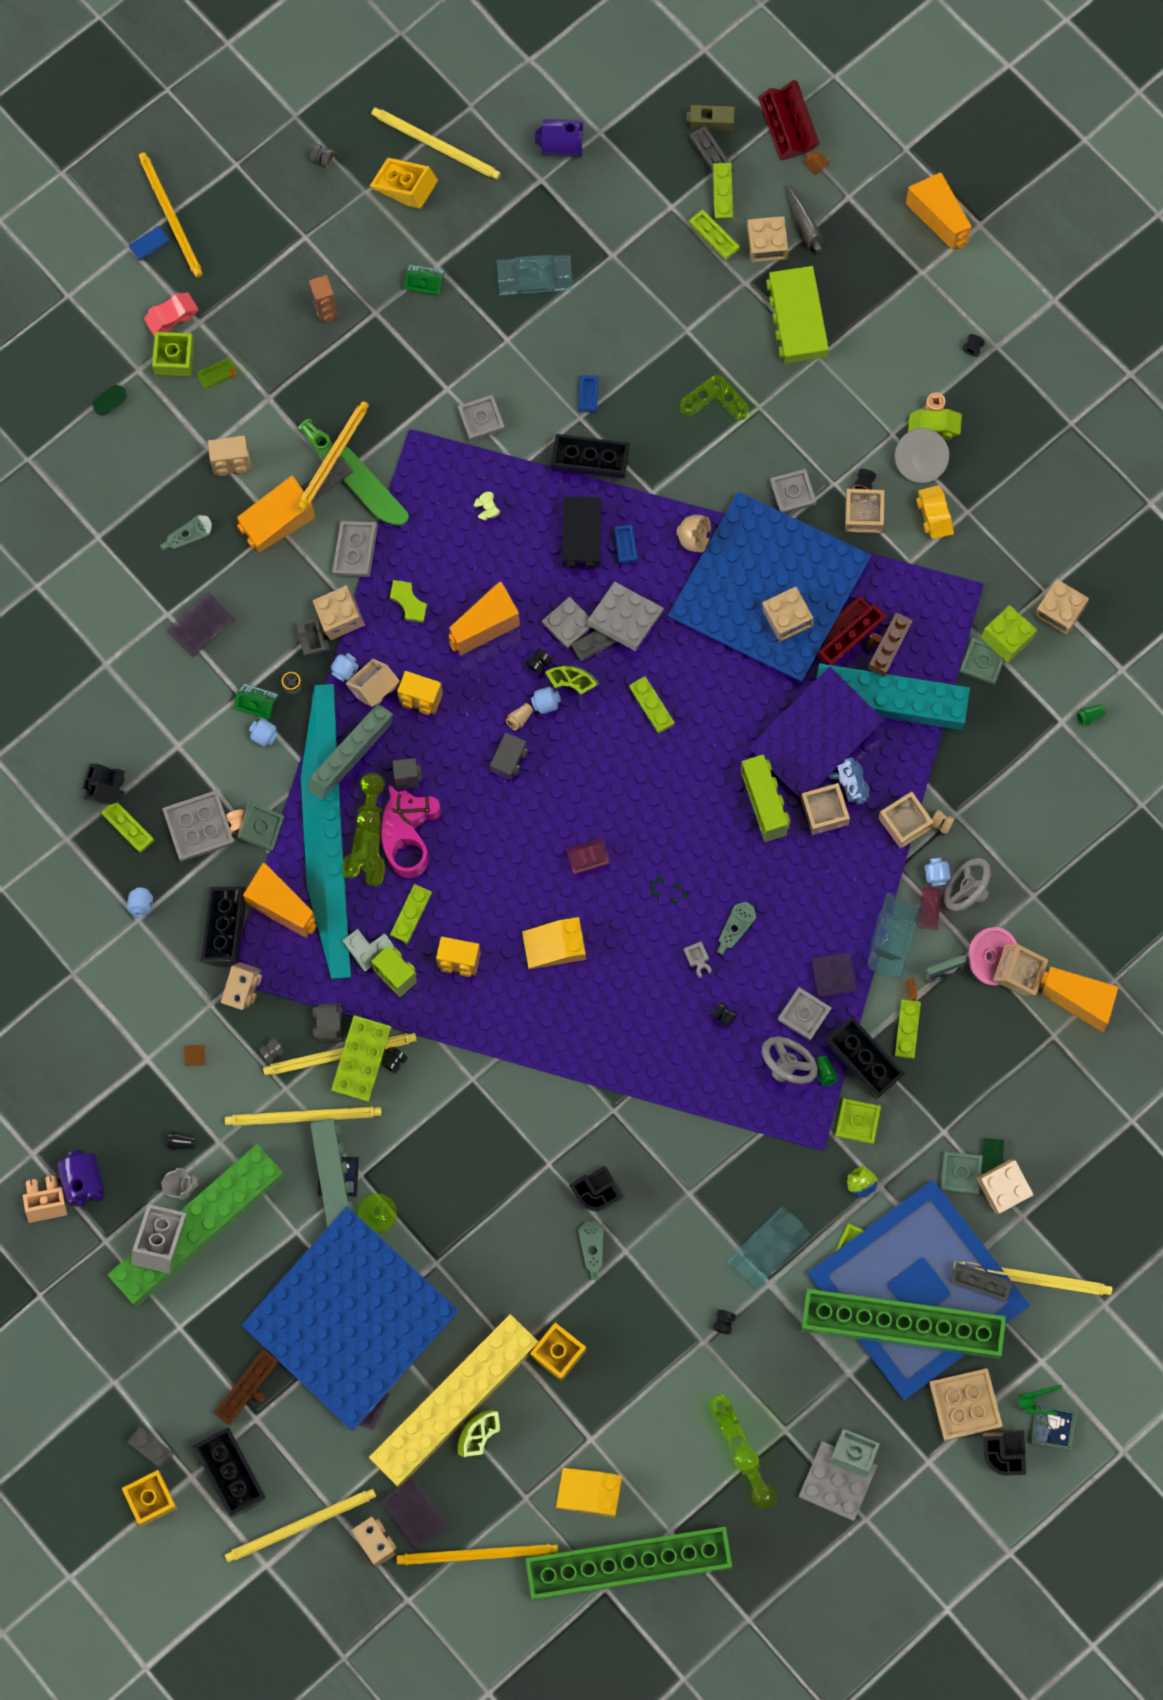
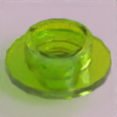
[358,1194,397,1233]

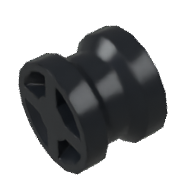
[962,334,985,357]

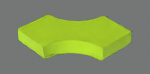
[390,580,427,623]

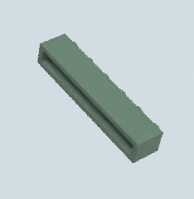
[308,704,393,800]
[310,1119,354,1227]

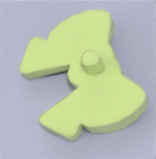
[474,492,500,521]

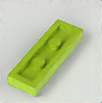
[713,163,733,219]
[689,209,740,260]
[629,676,675,734]
[101,802,154,854]
[390,884,432,945]
[895,999,921,1060]

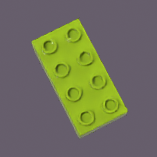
[741,754,790,842]
[331,1015,391,1102]

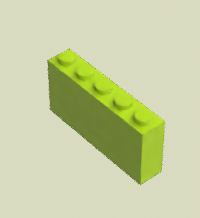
[766,266,829,364]

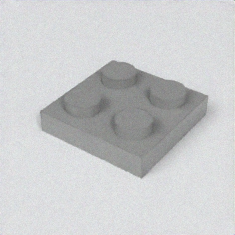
[458,394,505,441]
[770,469,817,513]
[542,597,592,649]
[778,987,831,1041]

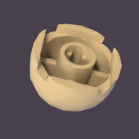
[677,515,711,553]

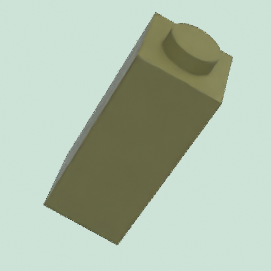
[687,105,734,131]

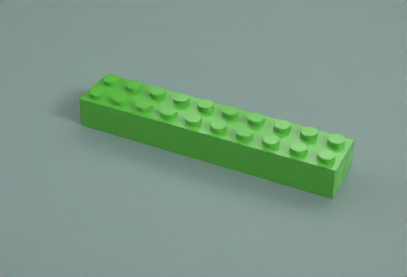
[108,1144,285,1307]
[801,1289,1006,1359]
[525,1527,732,1601]

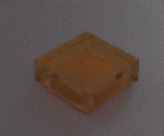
[803,149,829,175]
[905,978,917,1001]
[184,1045,205,1066]

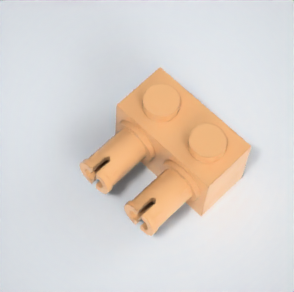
[23,1175,67,1223]

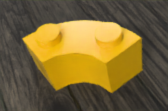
[916,485,954,539]

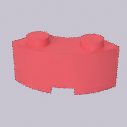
[144,293,199,336]

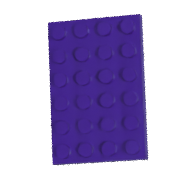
[749,666,884,799]

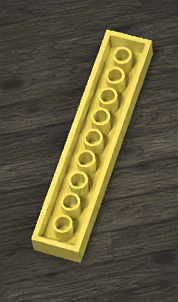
[369,1314,539,1488]

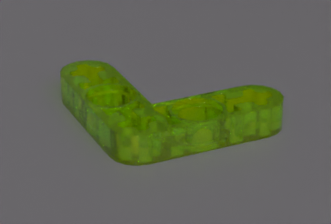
[680,375,749,420]

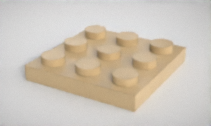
[929,1368,1003,1441]

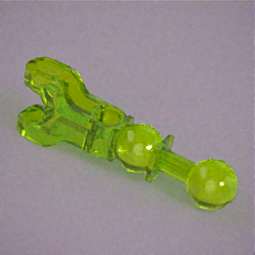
[342,773,385,887]
[709,1395,777,1509]

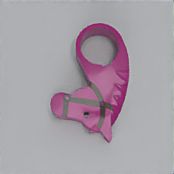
[381,786,441,878]

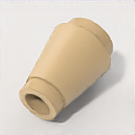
[506,703,533,731]

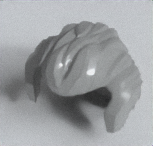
[161,1168,199,1200]

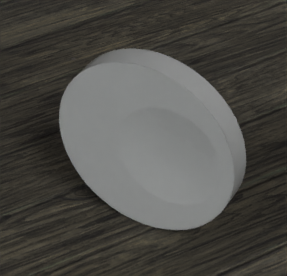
[895,428,949,483]

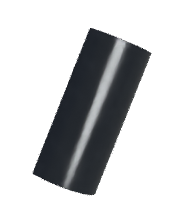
[551,434,630,479]
[201,887,247,967]
[824,1016,905,1100]
[193,1427,266,1517]

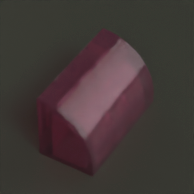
[565,837,610,875]
[919,885,941,930]

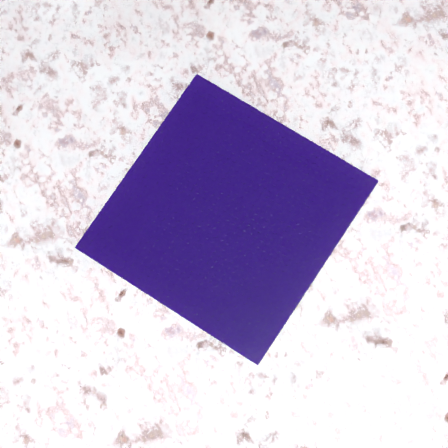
[239,429,983,1151]

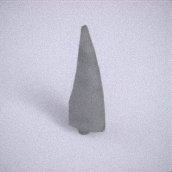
[785,184,824,253]

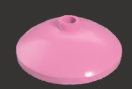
[968,927,1017,985]

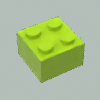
[152,332,195,377]
[981,605,1037,663]
[371,945,417,997]

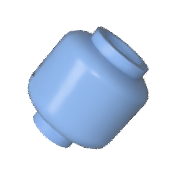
[330,653,359,682]
[531,687,561,714]
[249,719,278,747]
[924,858,951,886]
[126,888,153,918]

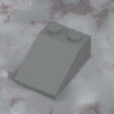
[131,1204,186,1274]

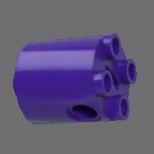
[535,119,583,157]
[57,1150,105,1207]

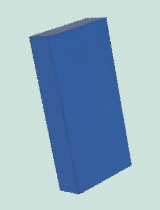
[129,226,170,261]
[578,375,599,413]
[614,525,638,564]

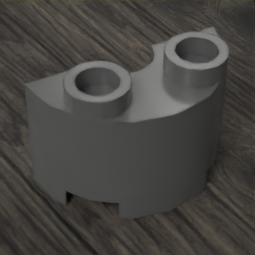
[296,618,330,657]
[313,1003,343,1042]

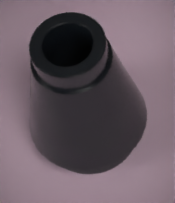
[166,1131,195,1150]

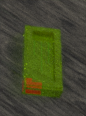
[196,358,238,390]

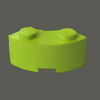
[908,409,962,440]
[545,665,599,694]
[457,1409,500,1457]

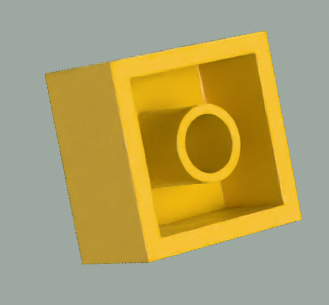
[397,671,443,715]
[436,937,481,977]
[530,1323,587,1382]
[122,1470,178,1527]

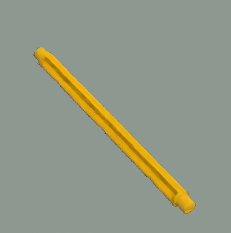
[138,152,203,278]
[296,401,369,512]
[397,1543,558,1566]

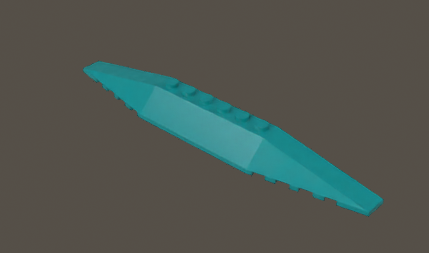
[301,684,351,979]

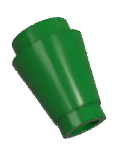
[1076,704,1106,726]
[816,1056,838,1086]

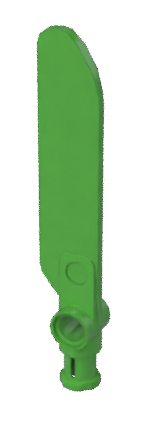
[298,418,409,526]

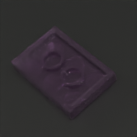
[167,593,235,657]
[381,1477,449,1550]

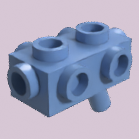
[829,758,870,805]

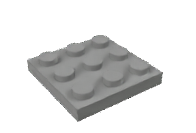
[586,582,664,651]
[162,790,235,862]
[798,1441,878,1522]

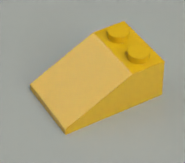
[370,158,438,209]
[522,917,586,969]
[556,1468,622,1518]

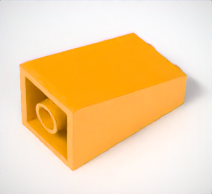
[906,172,972,250]
[237,475,315,553]
[448,582,520,656]
[243,863,317,938]
[1040,967,1118,1032]

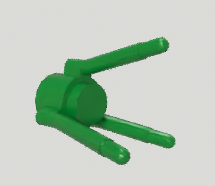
[1018,1384,1062,1415]

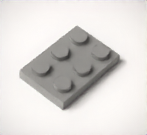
[332,521,378,577]

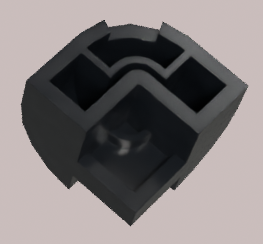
[83,764,125,805]
[569,1166,625,1212]
[983,1429,1026,1476]

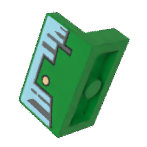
[404,265,445,295]
[233,683,279,720]

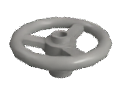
[943,858,991,911]
[762,1036,818,1084]

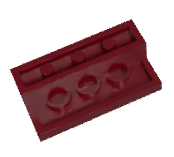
[758,80,820,160]
[816,596,887,665]

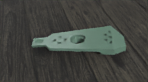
[159,515,212,551]
[716,902,756,956]
[578,1221,604,1280]

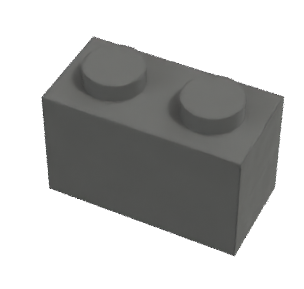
[490,733,529,780]
[393,758,422,790]
[128,1427,174,1470]

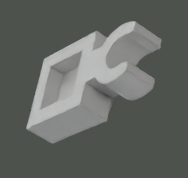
[683,942,711,978]

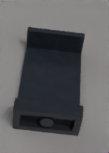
[562,497,601,569]

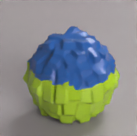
[847,1165,878,1198]

